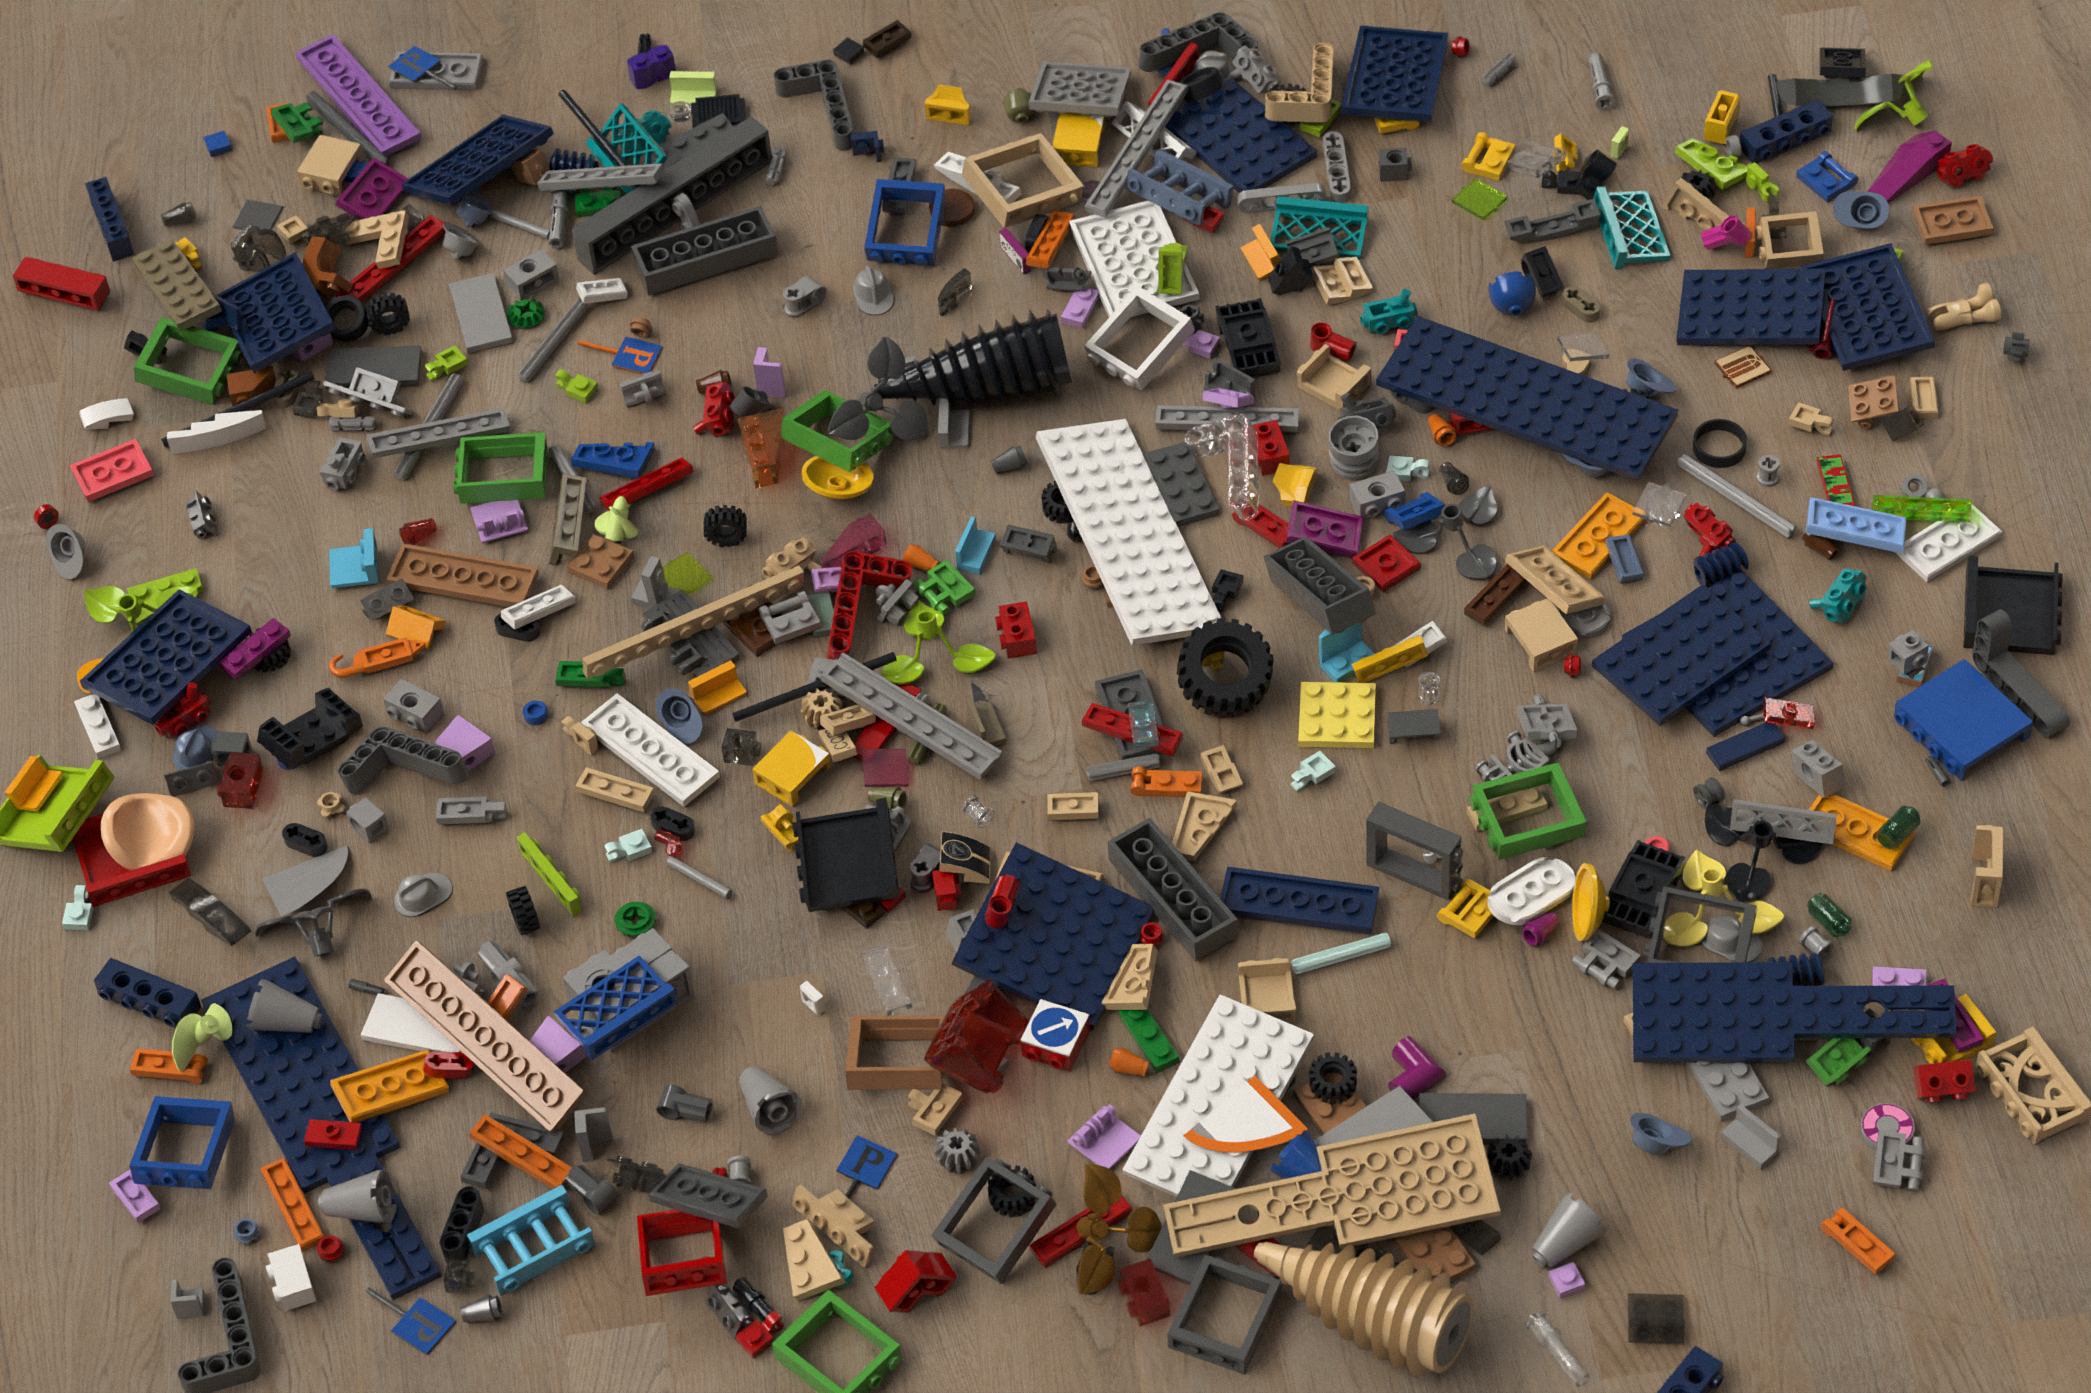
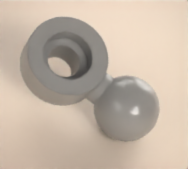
[1902,474,1945,507]

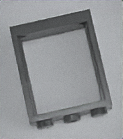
[1366,801,1463,901]
[1644,886,1758,963]
[931,1156,1057,1285]
[1167,1254,1282,1374]

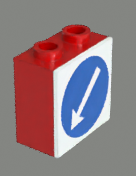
[1020,999,1090,1071]

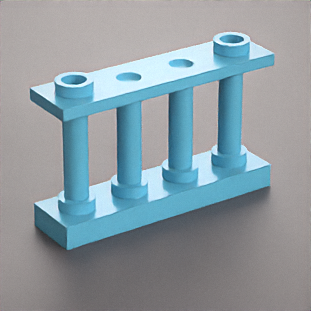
[467,1185,595,1295]

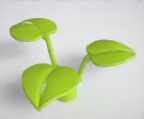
[1854,59,1933,132]
[84,586,198,632]
[882,600,996,685]

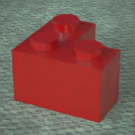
[874,1250,957,1313]

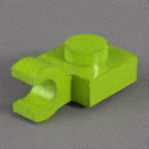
[1746,162,1779,202]
[425,345,468,381]
[555,369,598,404]

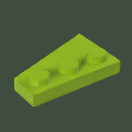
[126,568,203,627]

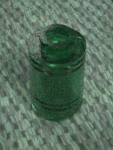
[1877,806,1921,849]
[1807,893,1852,937]

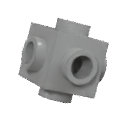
[1888,630,1929,675]

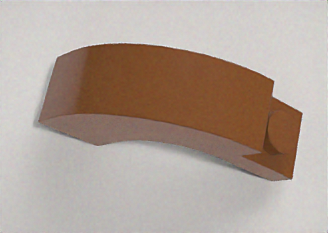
[303,236,353,299]

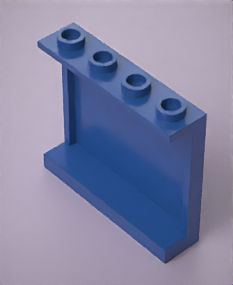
[1894,659,2033,781]

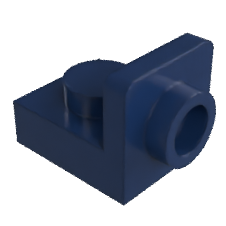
[851,131,884,162]

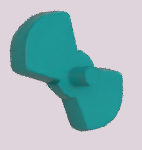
[828,1251,854,1287]

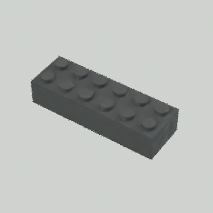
[631,206,778,296]
[1263,536,1376,635]
[1107,818,1238,962]

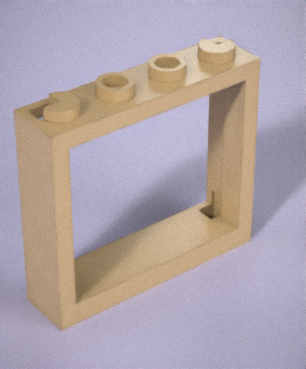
[962,133,1084,228]

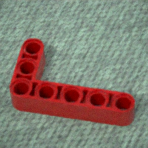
[826,551,913,660]

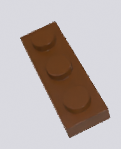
[1464,564,1527,626]

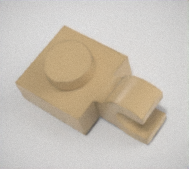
[1789,402,1833,436]

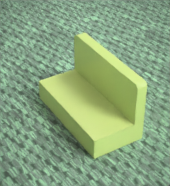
[670,71,717,106]

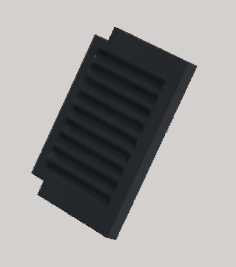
[691,94,746,128]

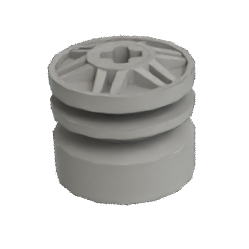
[1328,416,1379,480]

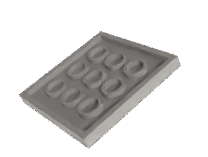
[1029,62,1131,117]

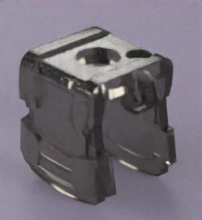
[230,225,287,273]

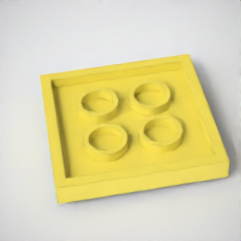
[1298,682,1376,748]

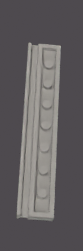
[821,653,1002,780]

